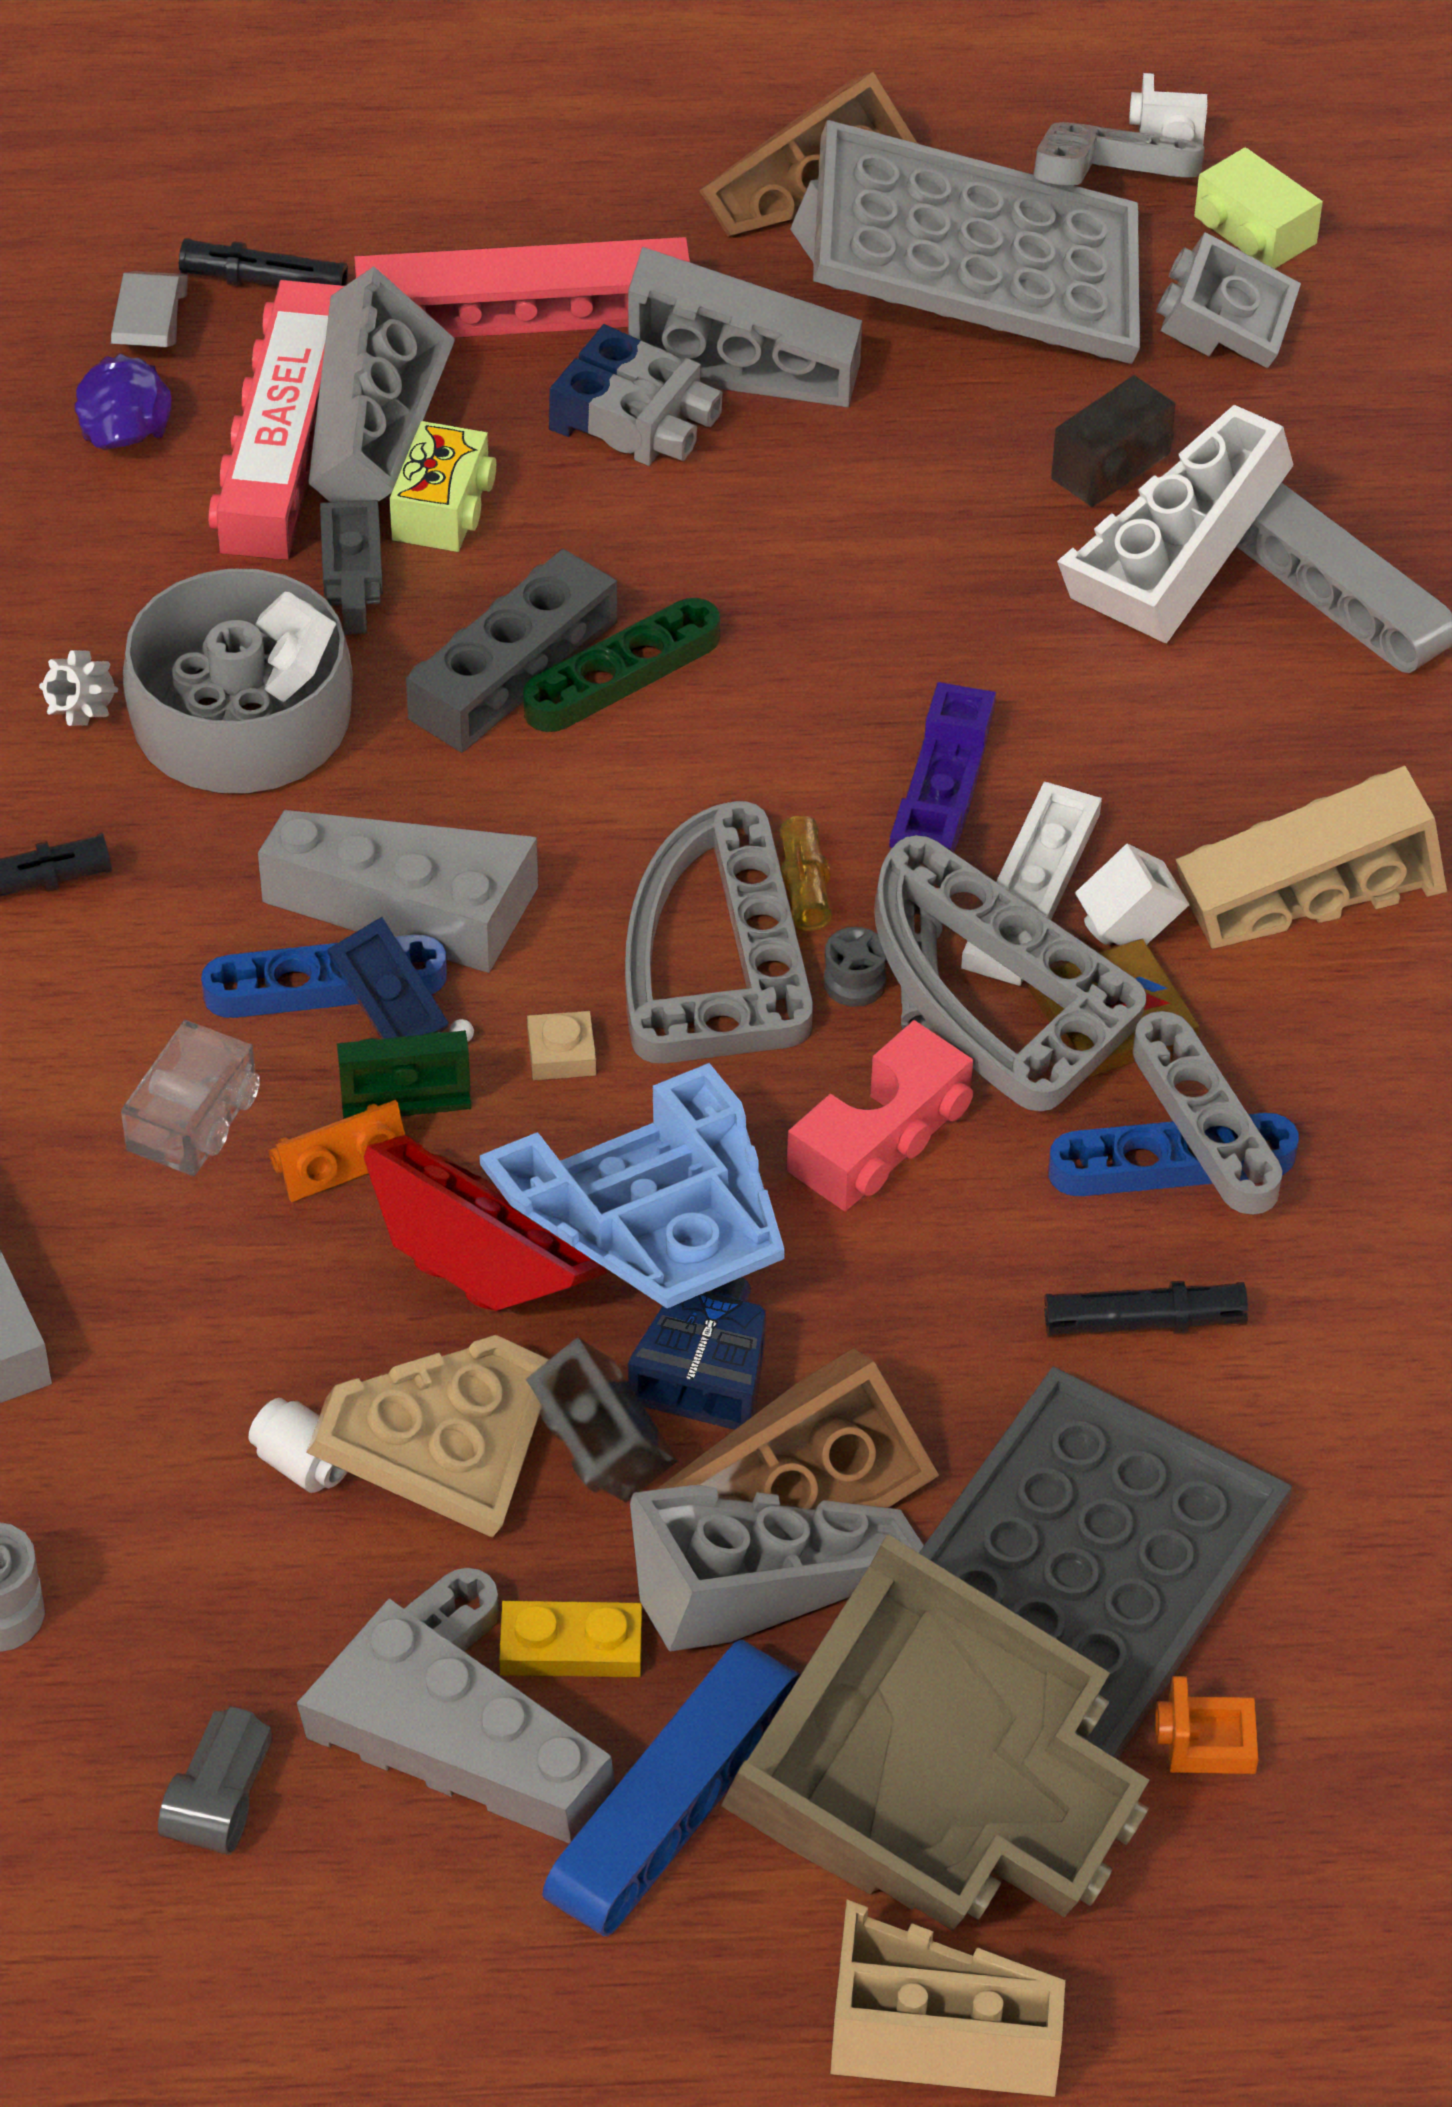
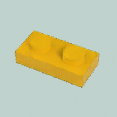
[499,1601,642,1677]

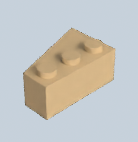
[830,1899,1065,2097]

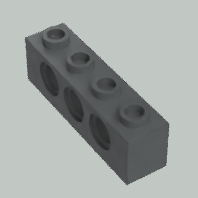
[406,549,617,753]

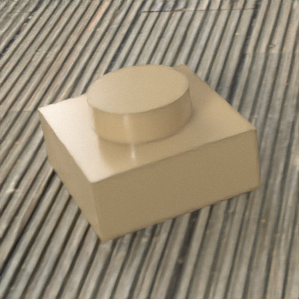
[527,1011,596,1080]

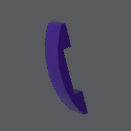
[889,682,996,852]

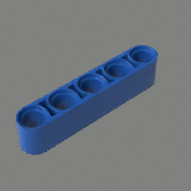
[542,1640,801,1936]

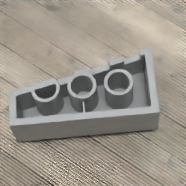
[309,266,455,502]

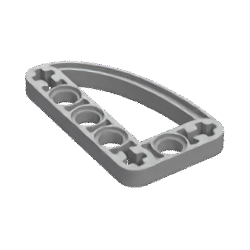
[625,801,813,1063]
[874,835,1146,1111]

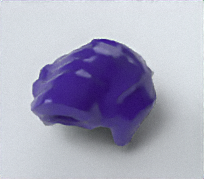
[75,353,171,450]

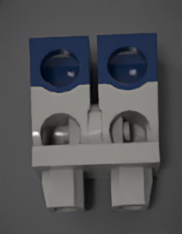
[549,324,723,466]

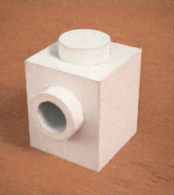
[1075,844,1190,946]

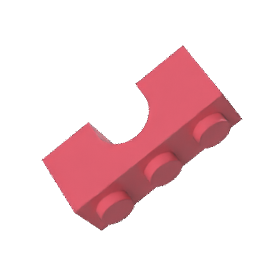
[787,1020,973,1212]

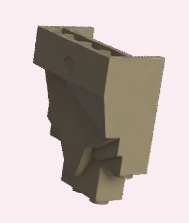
[721,1534,1150,1931]

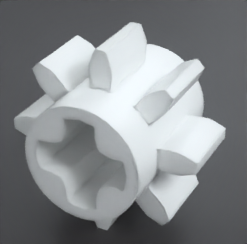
[39,650,118,726]

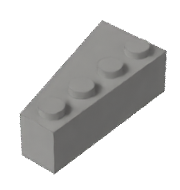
[628,247,862,407]
[258,810,538,973]
[297,1599,616,1844]

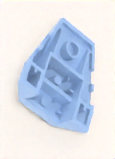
[479,1063,784,1308]

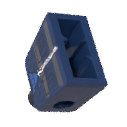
[628,1277,766,1430]

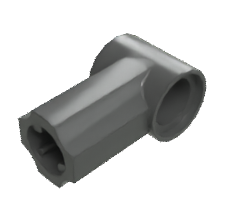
[158,1706,272,1855]

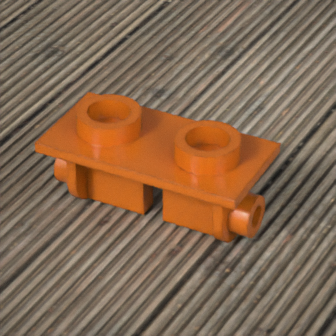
[269,1100,405,1202]

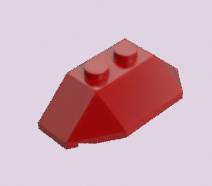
[363,1135,608,1311]

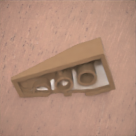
[699,72,918,236]
[656,1348,939,1510]

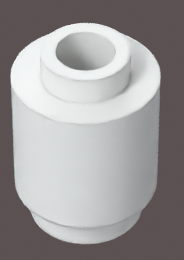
[249,1398,347,1493]

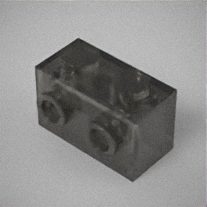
[1051,375,1176,508]
[526,1337,678,1503]

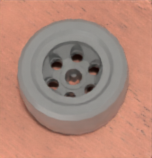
[123,569,353,793]

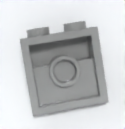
[1156,232,1301,369]

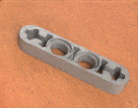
[1133,1011,1283,1215]

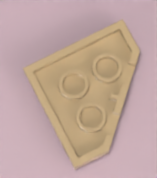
[306,1335,556,1538]

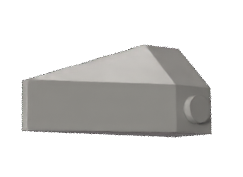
[630,1485,924,1651]

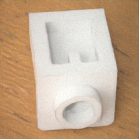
[255,592,336,702]

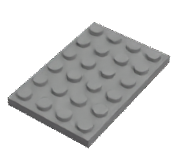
[813,120,1140,364]

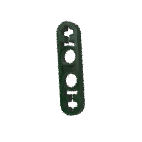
[523,598,720,732]

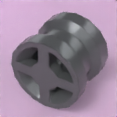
[824,927,887,1007]

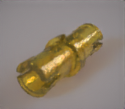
[779,815,832,931]

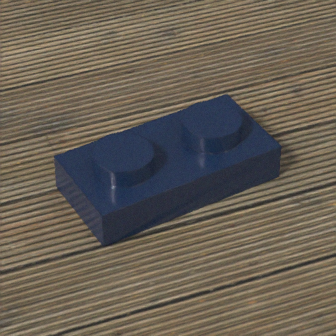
[328,917,449,1039]

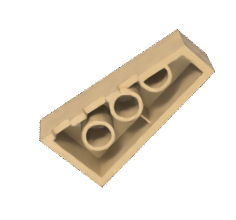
[1176,766,1447,949]

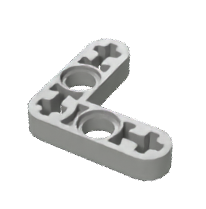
[1033,122,1205,185]

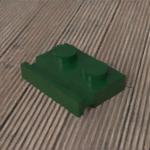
[337,1030,471,1119]

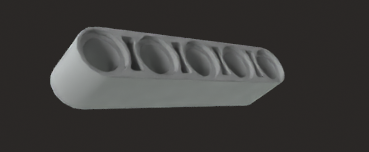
[1236,482,1452,673]

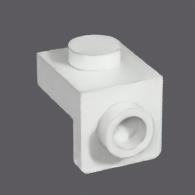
[1129,73,1207,145]

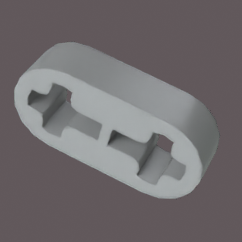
[404,1568,499,1651]

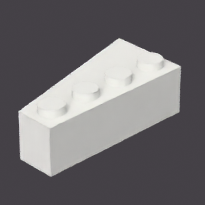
[1057,405,1294,644]

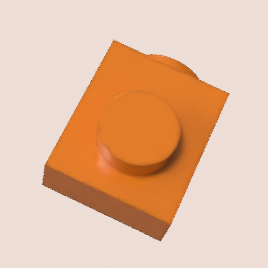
[1155,1676,1258,1774]

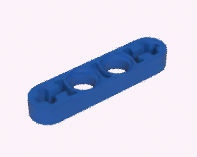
[201,934,447,1018]
[1048,1113,1299,1196]

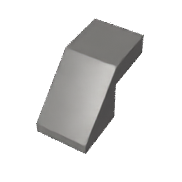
[111,271,188,347]

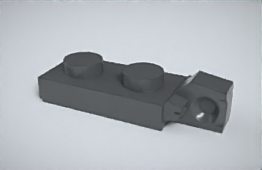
[320,500,383,635]

